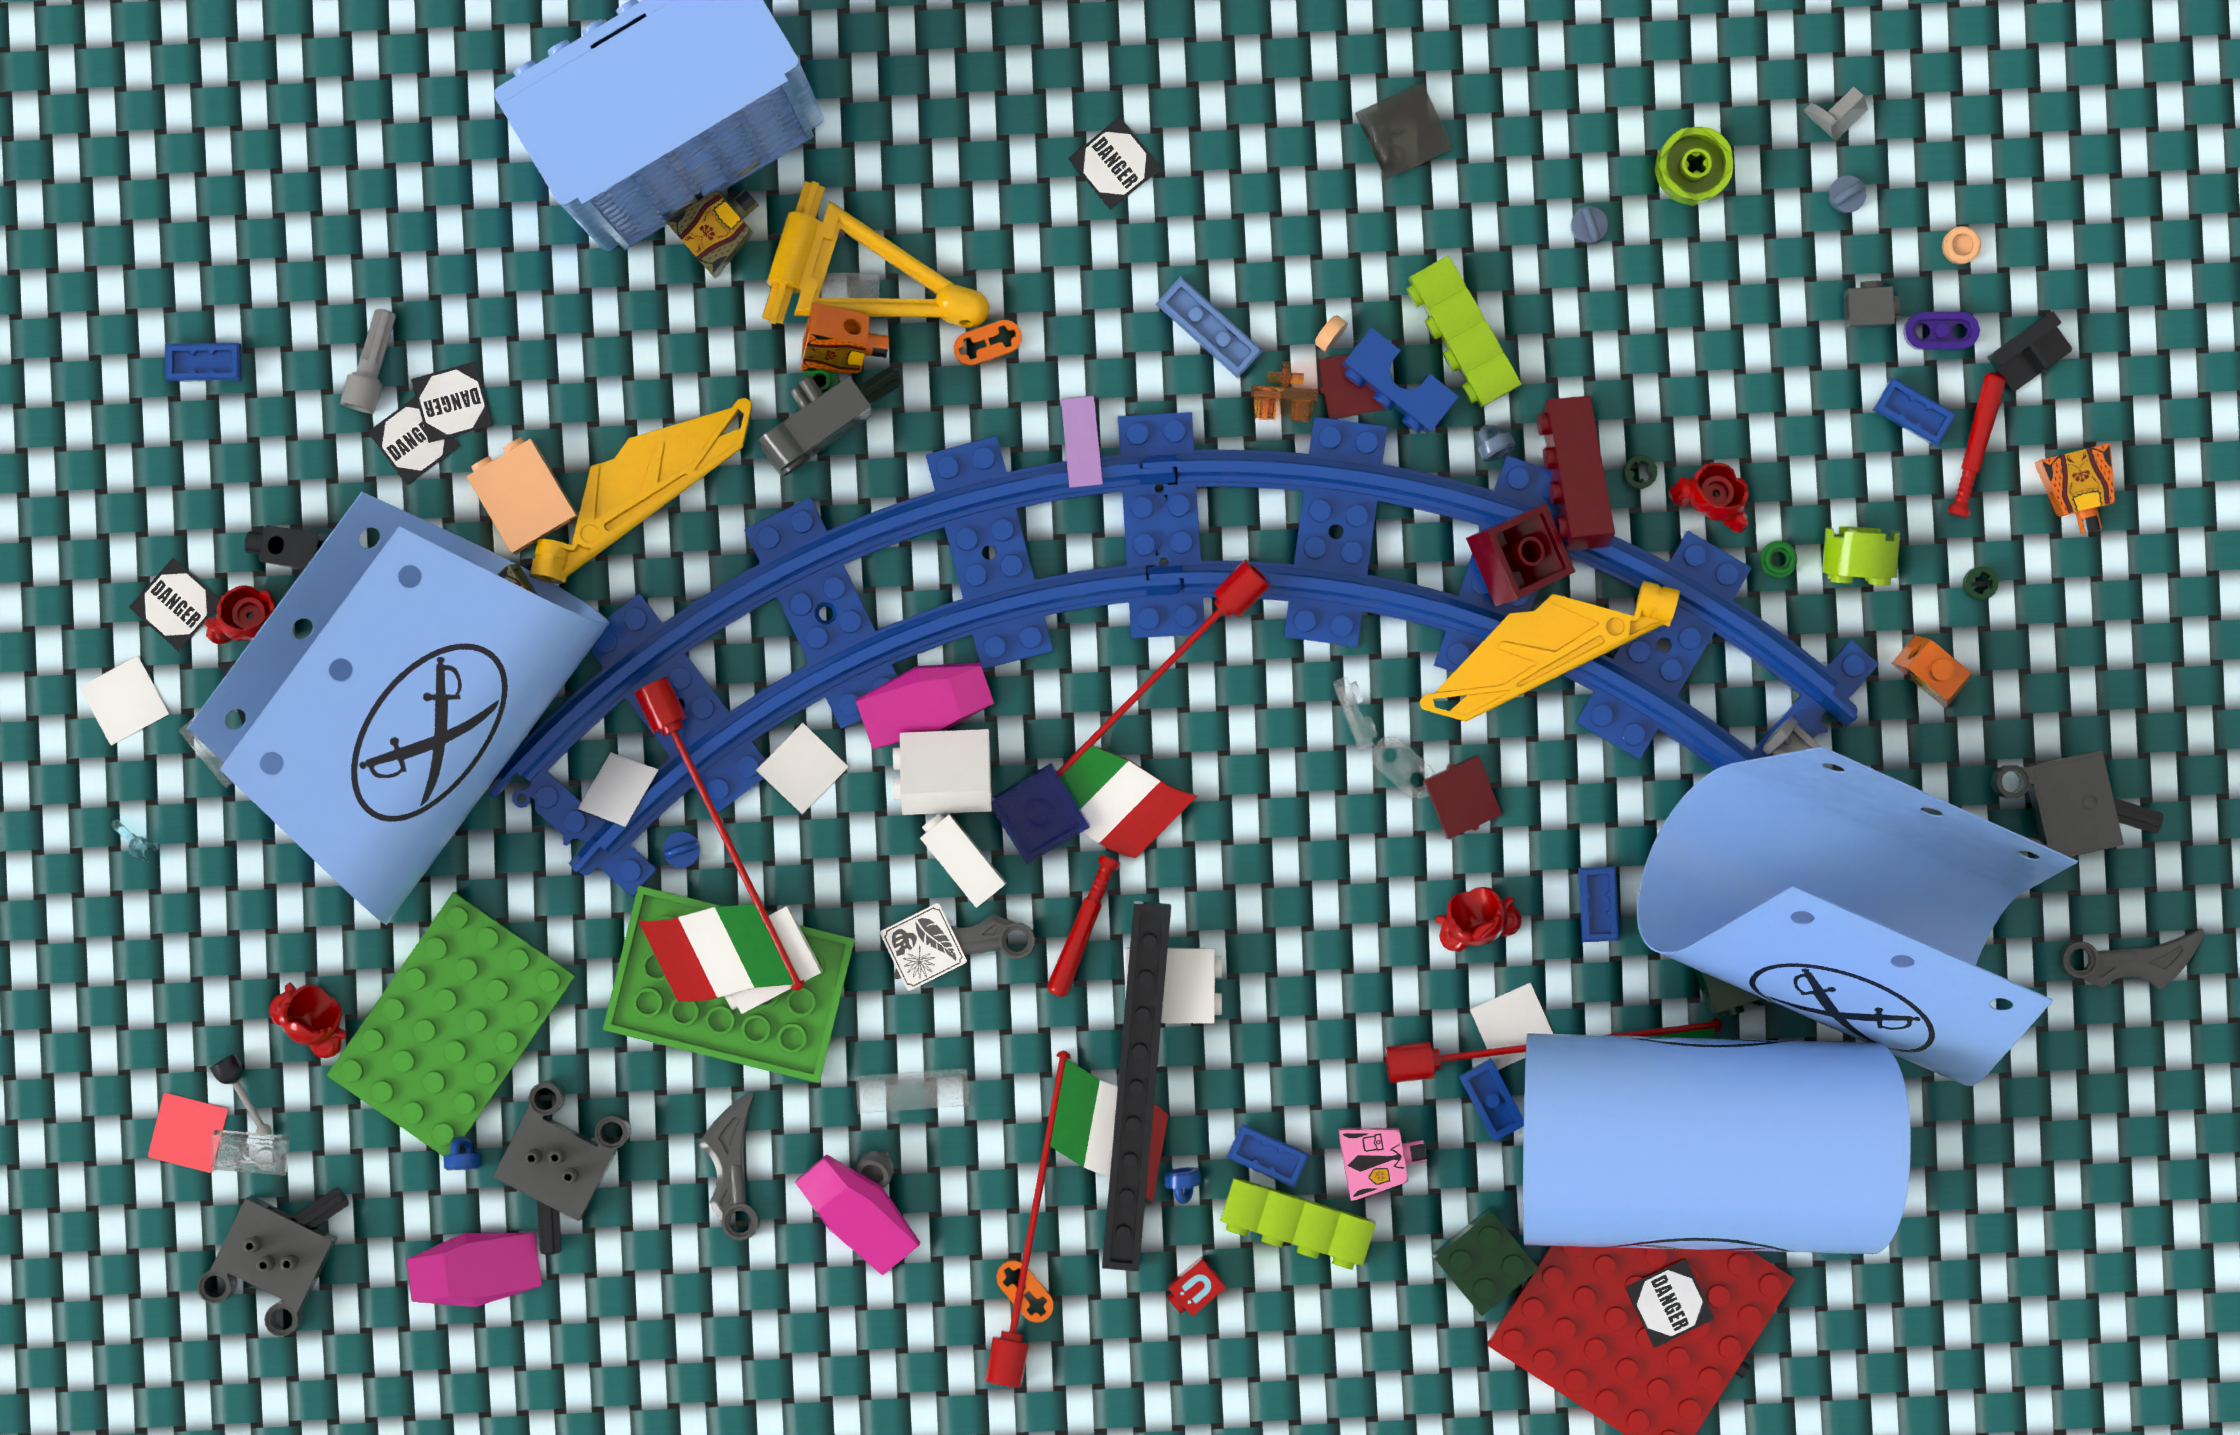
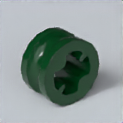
[1623,455,1657,489]
[1962,567,1999,600]

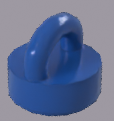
[663,831,701,868]
[443,1136,481,1171]
[1163,1167,1202,1204]

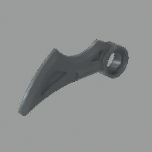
[894,914,1036,979]
[2059,929,2204,990]
[699,1093,760,1241]

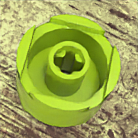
[1655,127,1733,206]
[1822,526,1900,586]

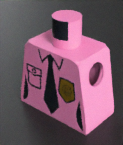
[1338,1128,1427,1201]

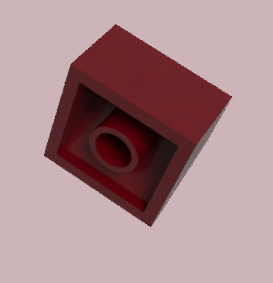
[1466,503,1576,607]

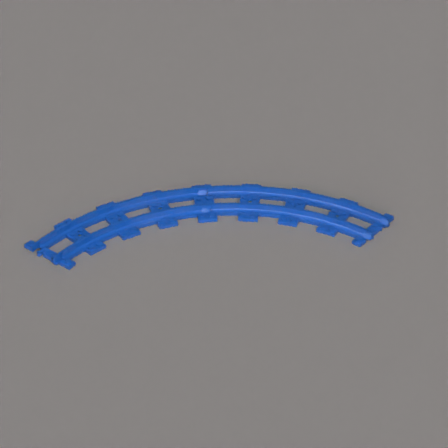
[489,412,1879,897]

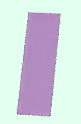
[1061,396,1103,488]

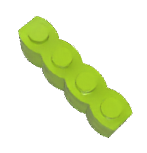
[1406,255,1521,408]
[1220,1177,1376,1270]

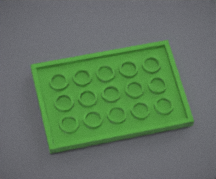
[603,886,855,1083]
[326,892,576,1156]

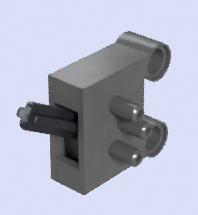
[197,1188,349,1337]

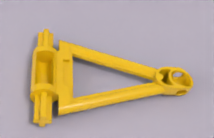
[762,181,990,328]

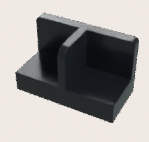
[1987,311,2072,392]

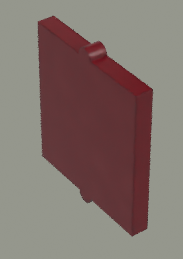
[1318,354,1387,419]
[1423,755,1502,839]

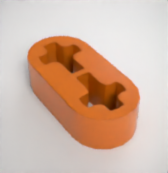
[953,320,1022,367]
[996,1259,1054,1323]

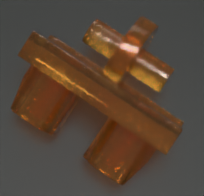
[1250,361,1319,423]

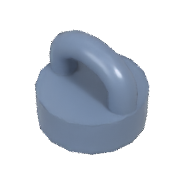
[1828,176,1866,213]
[1570,206,1608,244]
[1478,424,1516,462]

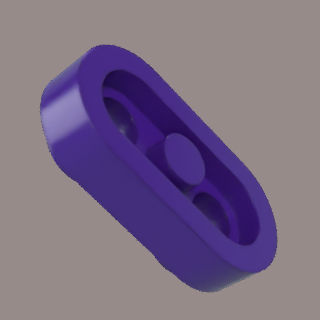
[1903,312,1980,350]

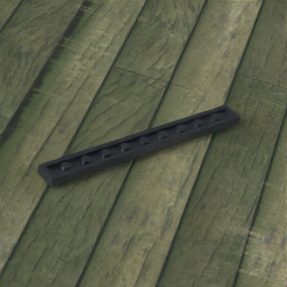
[1102,901,1171,1272]

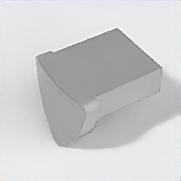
[1803,87,1868,141]
[1762,716,1822,755]

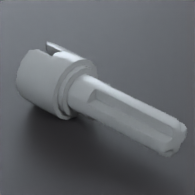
[340,309,396,414]

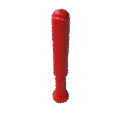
[1948,372,2006,518]
[1047,854,1121,997]

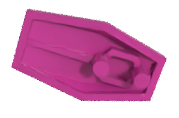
[855,662,994,749]
[795,1154,921,1276]
[406,1233,542,1307]

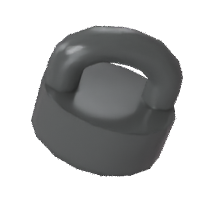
[855,1150,894,1188]

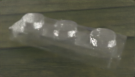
[856,1068,970,1114]

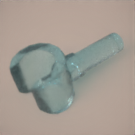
[110,819,158,862]

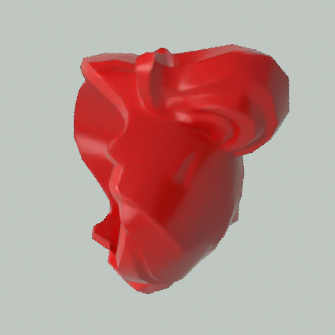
[1669,462,1749,533]
[205,585,276,645]
[1435,887,1522,952]
[269,982,347,1058]

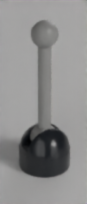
[210,1053,271,1138]

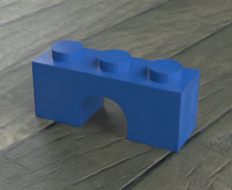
[1341,327,1459,434]

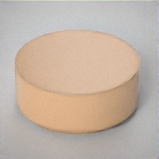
[1942,226,1981,265]
[1315,315,1348,353]

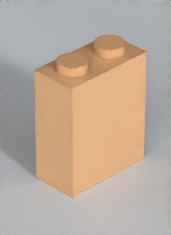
[466,437,579,555]

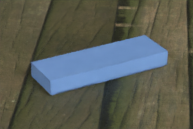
[1156,276,1263,379]

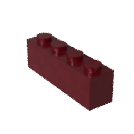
[1537,396,1615,551]

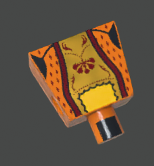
[800,302,889,373]
[2035,443,2115,534]
[1891,635,1971,708]

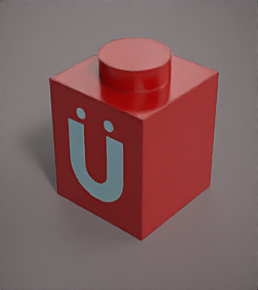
[1167,1256,1226,1317]

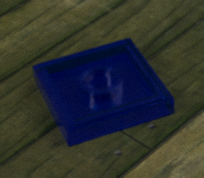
[991,763,1090,864]

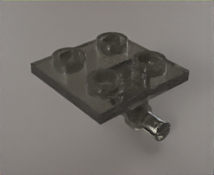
[1355,82,1453,181]

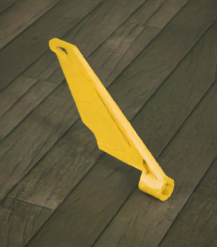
[529,398,752,584]
[1419,580,1680,722]

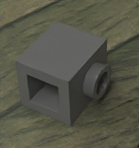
[1843,281,1900,329]

